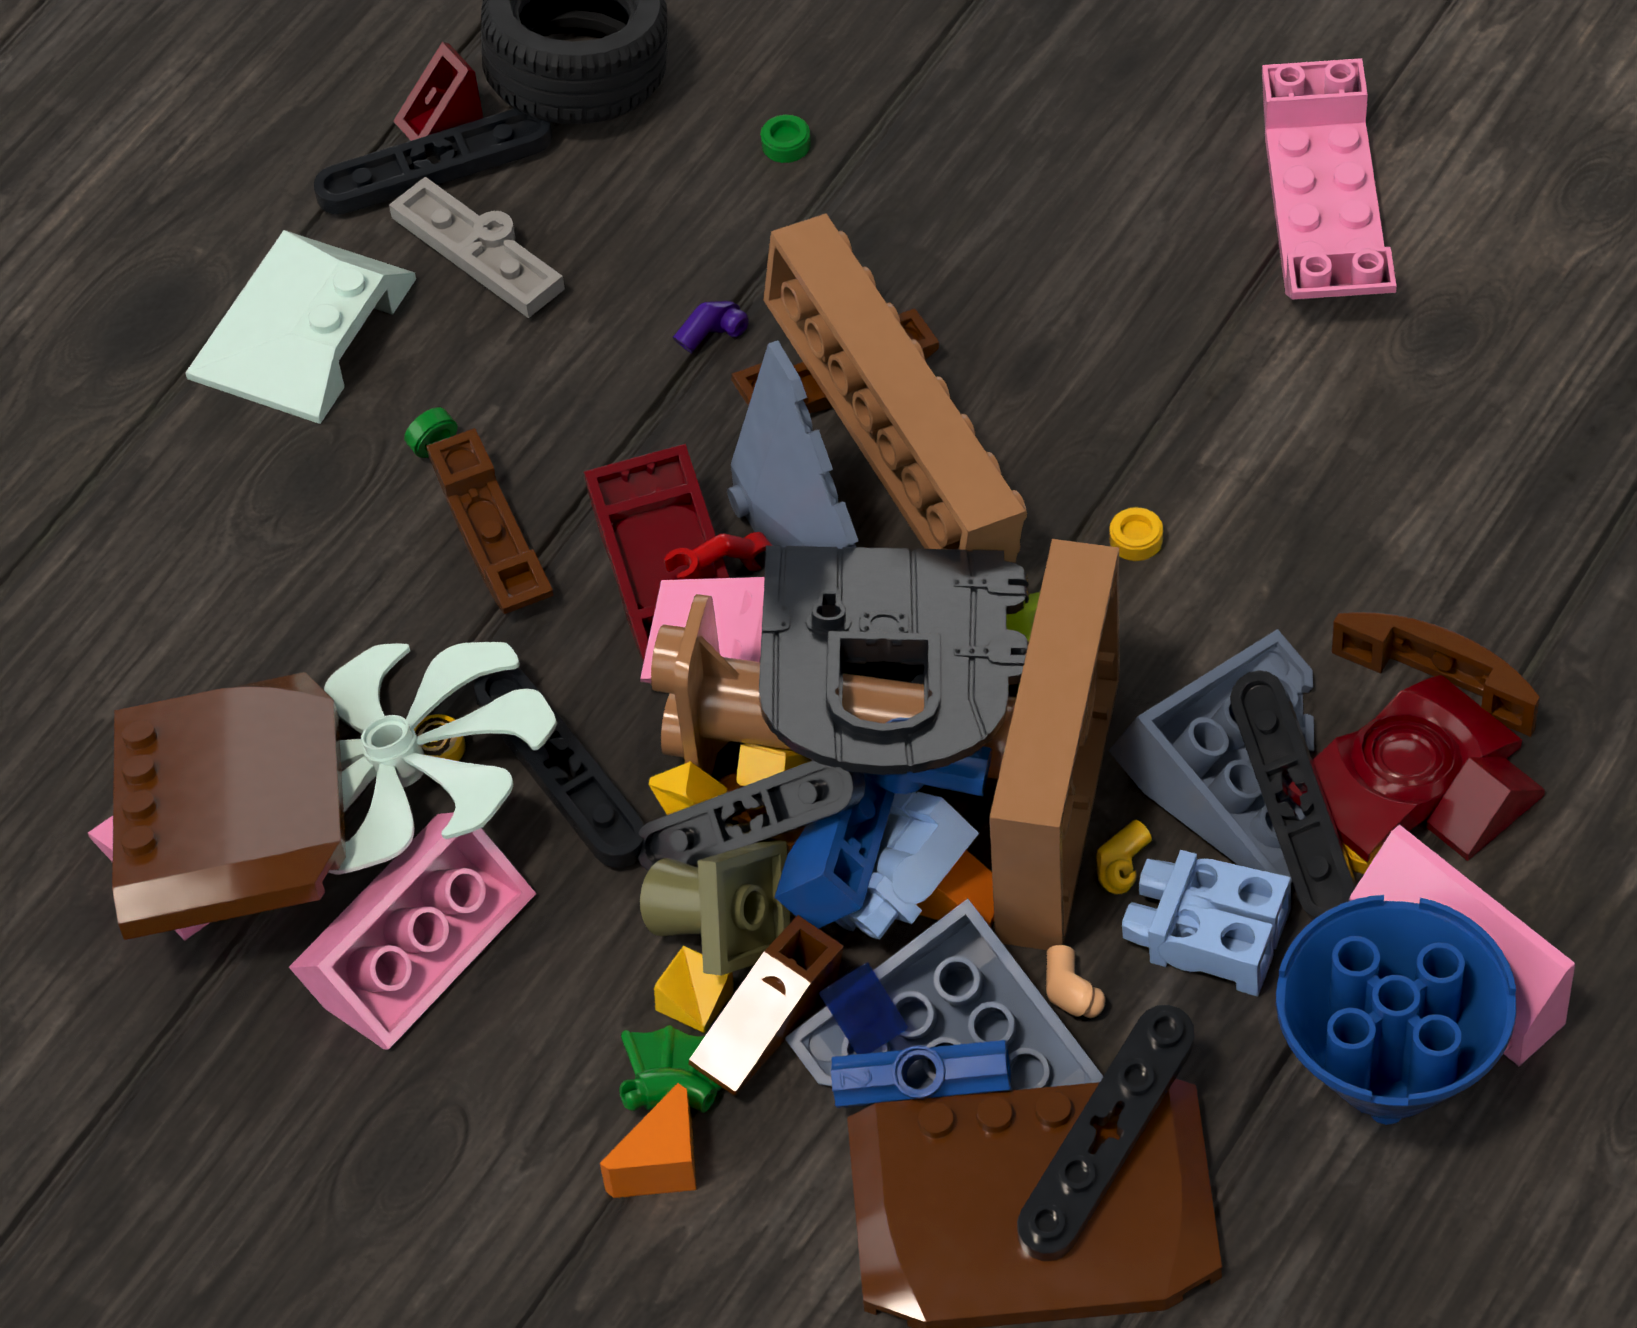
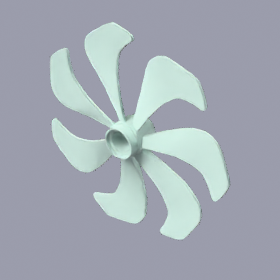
[324,642,557,875]

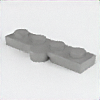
[389,177,565,318]

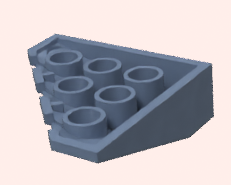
[727,340,858,549]
[1109,629,1314,884]
[785,899,1103,1090]

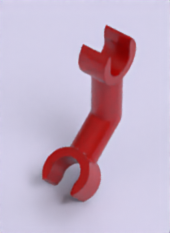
[664,532,773,580]

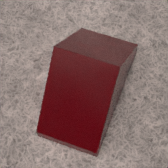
[393,42,483,141]
[1426,757,1545,861]

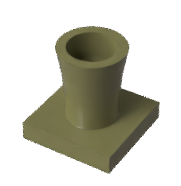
[640,839,790,976]

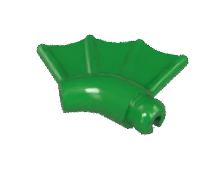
[619,1025,722,1113]

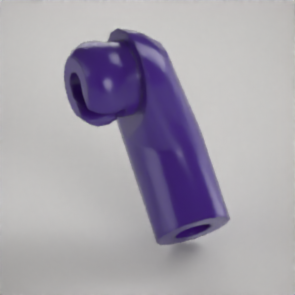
[672,301,749,353]

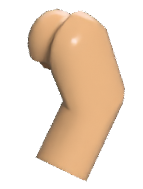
[1046,945,1105,1019]

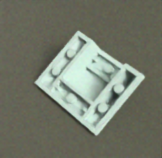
[186,230,416,424]

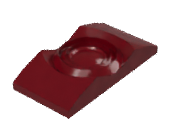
[584,443,729,664]
[1287,675,1522,862]

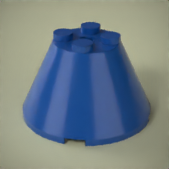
[1276,895,1516,1125]

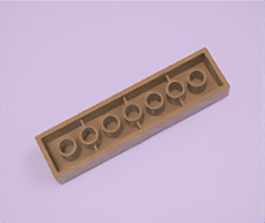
[763,214,1027,563]

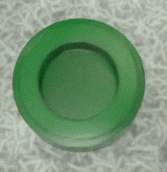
[760,115,811,163]
[404,407,458,458]

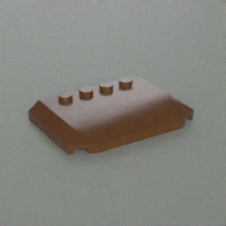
[112,672,346,940]
[847,1079,1222,1328]

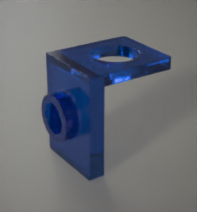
[819,962,909,1054]

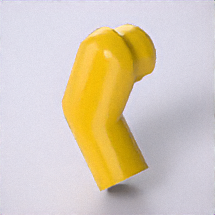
[1096,820,1152,894]

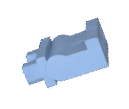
[835,792,979,940]
[1122,850,1291,997]

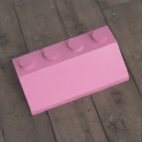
[289,812,536,1049]
[1349,824,1575,1066]

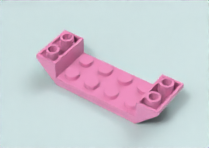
[1262,58,1397,300]

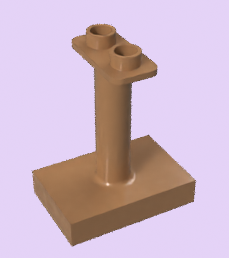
[651,539,1120,950]

